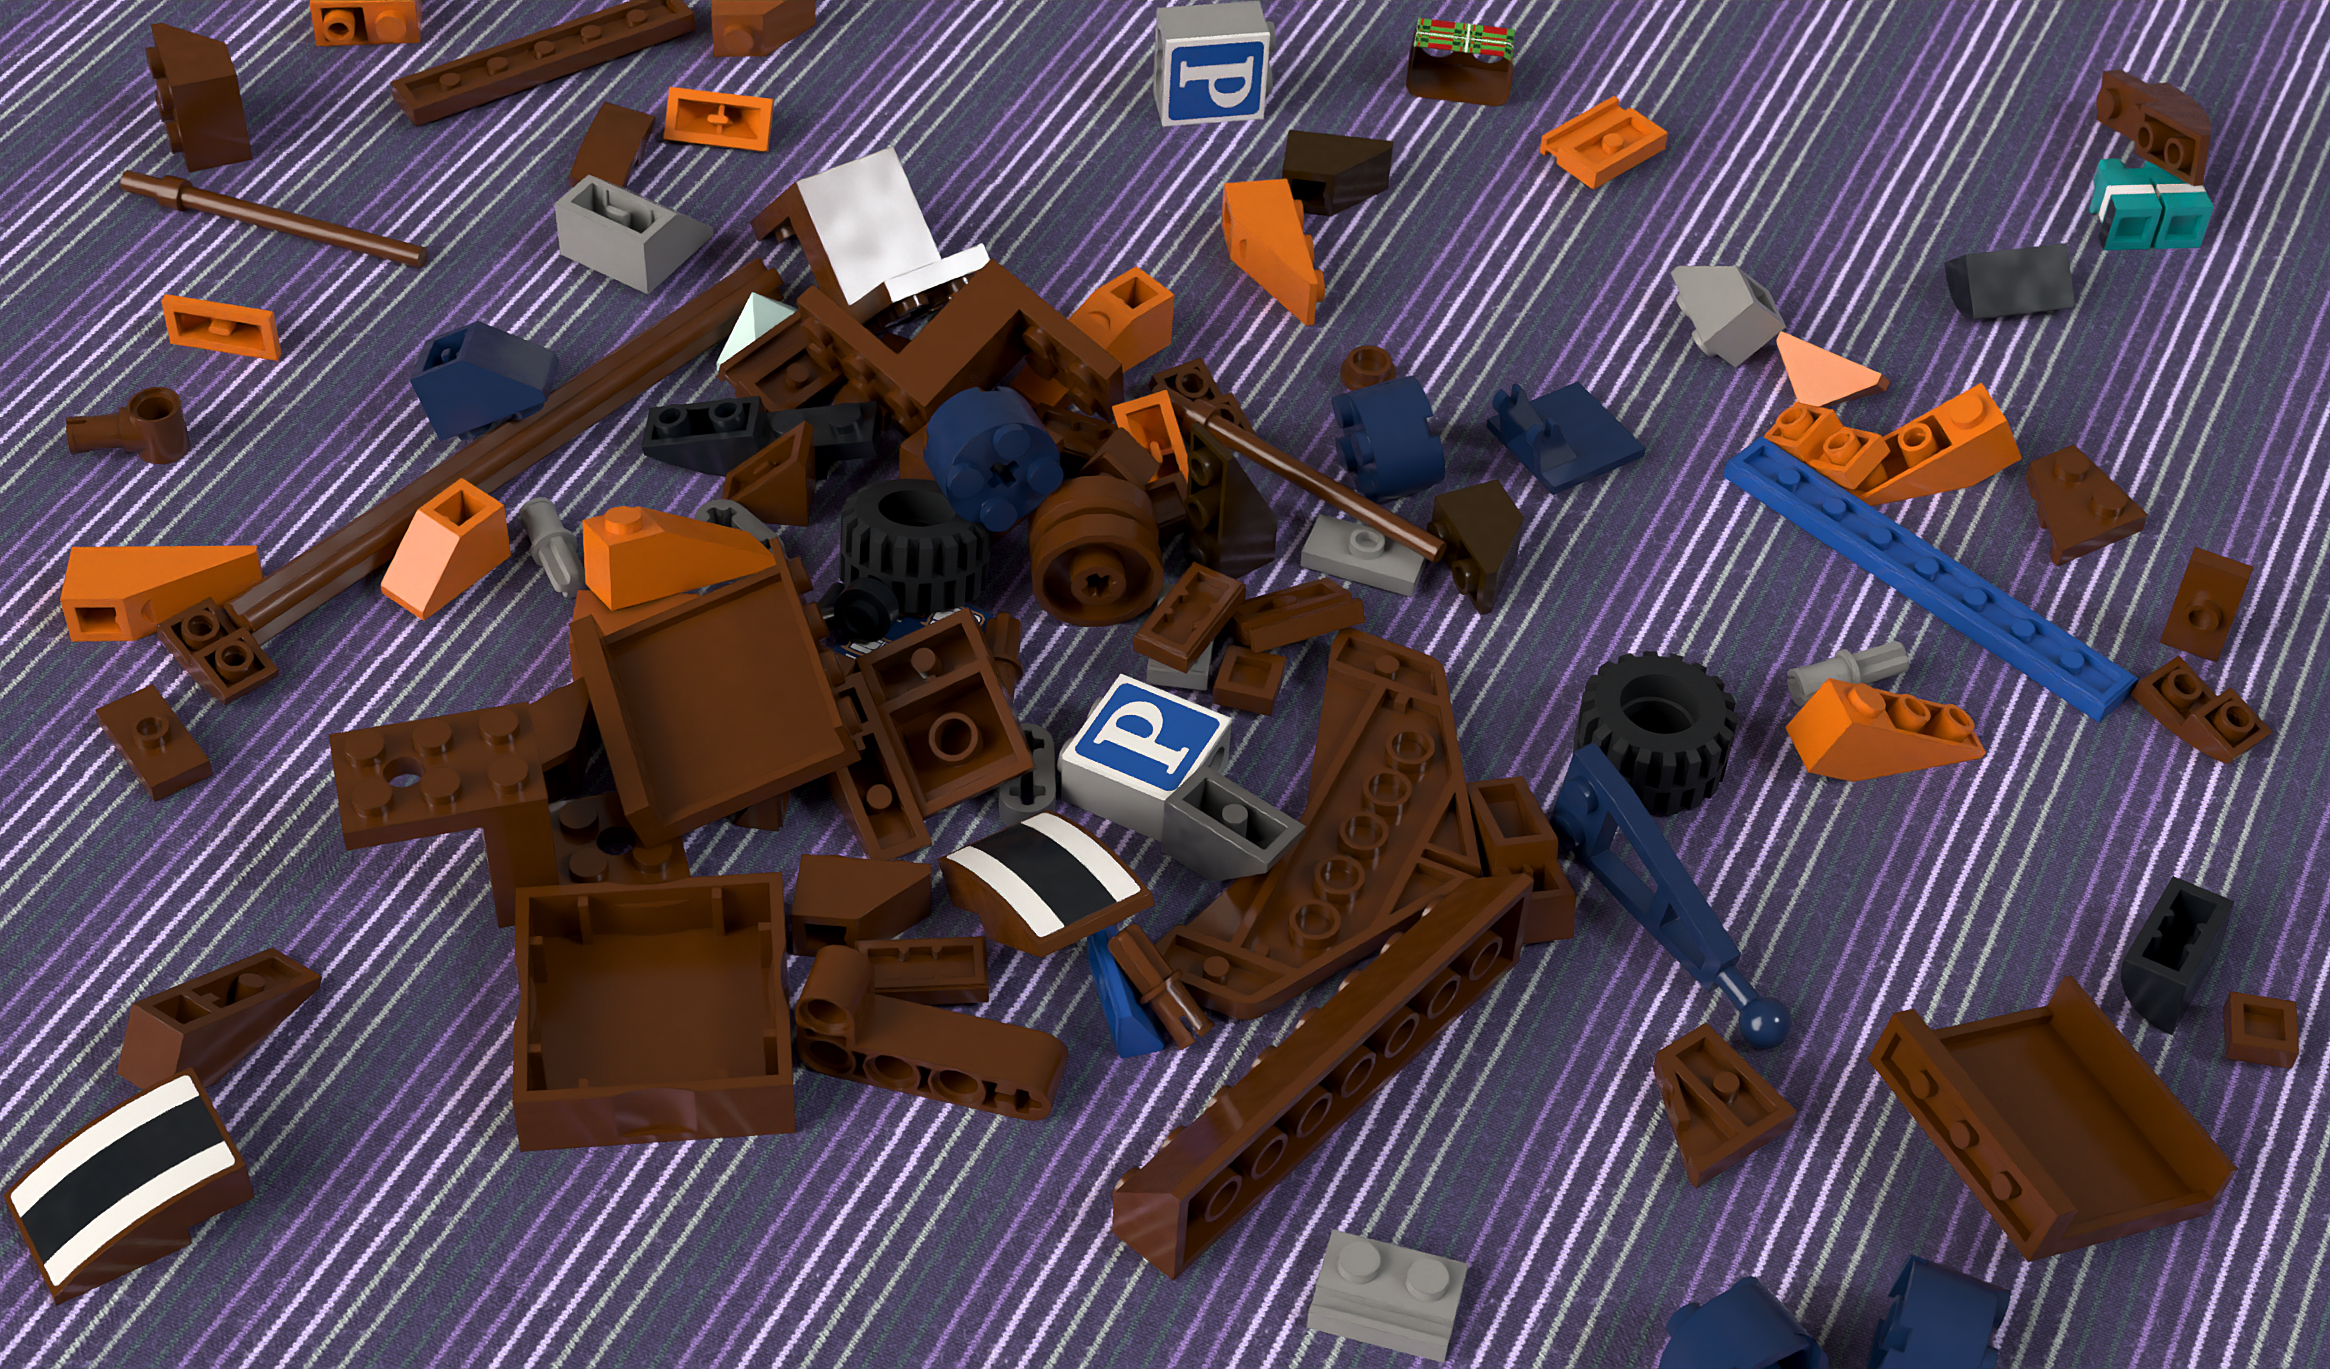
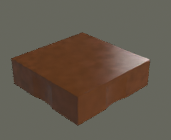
[513,872,796,1152]

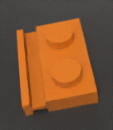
[1539,96,1668,190]

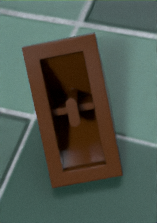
[721,420,816,527]

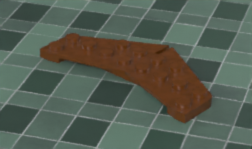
[1155,627,1481,1020]

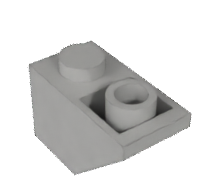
[1670,266,1786,368]

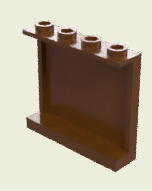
[569,537,864,849]
[1868,975,2238,1262]

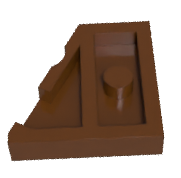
[1653,1022,1797,1189]

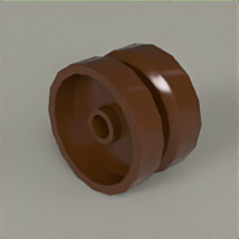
[1028,476,1164,627]

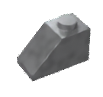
[1161,764,1306,882]

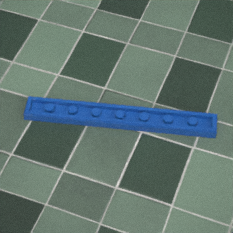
[1723,436,2139,723]

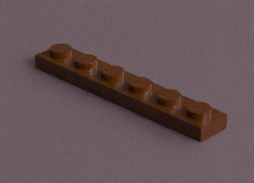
[390,0,695,127]

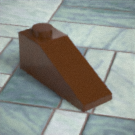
[821,671,933,861]
[117,947,322,1090]

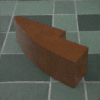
[1466,776,1576,944]

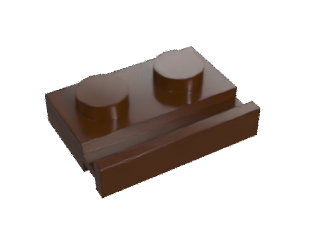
[717,310,848,412]
[1222,577,1365,654]

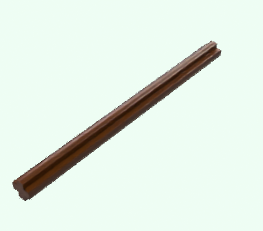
[223,258,784,647]

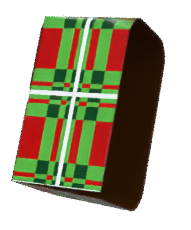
[1406,18,1515,106]

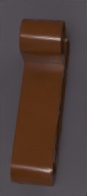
[795,945,1069,1121]

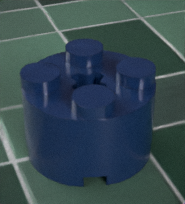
[1332,375,1445,504]
[923,386,1064,532]
[1865,1255,2011,1369]
[1659,1276,1829,1369]

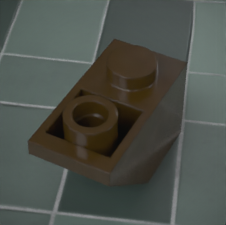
[1282,130,1394,217]
[1426,479,1524,616]

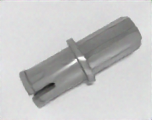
[518,497,587,598]
[1787,641,1909,707]

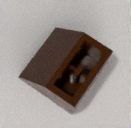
[145,22,253,173]

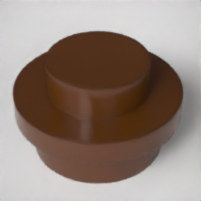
[1340,345,1396,391]

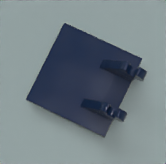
[1486,381,1646,495]

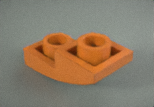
[1763,402,1891,490]

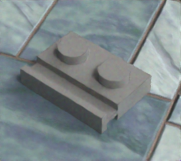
[1306,1229,1468,1363]

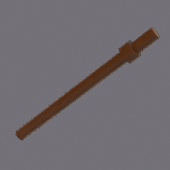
[120,170,428,268]
[1151,383,1447,563]

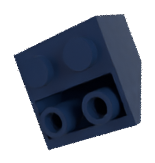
[410,321,559,441]

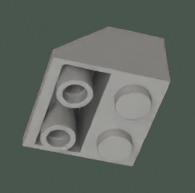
[555,174,714,294]

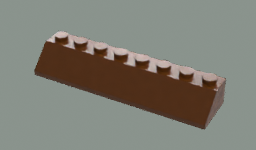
[1112,873,1534,1281]

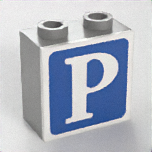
[1153,1,1276,126]
[1056,674,1232,842]

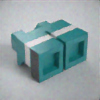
[2089,158,2214,251]

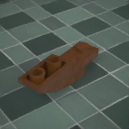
[2096,69,2211,186]

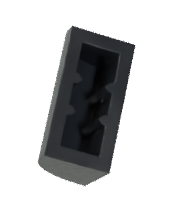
[1944,243,2075,319]
[2121,876,2235,1035]

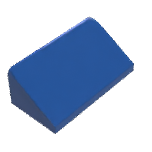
[1086,925,1166,1059]

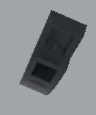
[641,396,883,480]

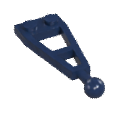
[1549,742,1792,1049]

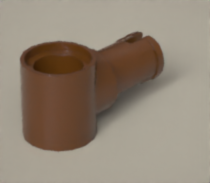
[66,387,190,465]

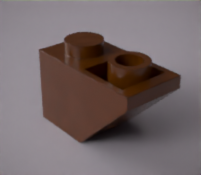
[529,677,599,803]
[791,854,932,957]

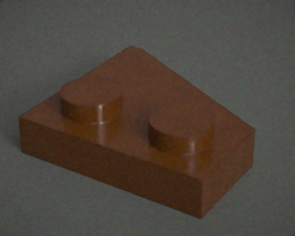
[2025,444,2148,567]

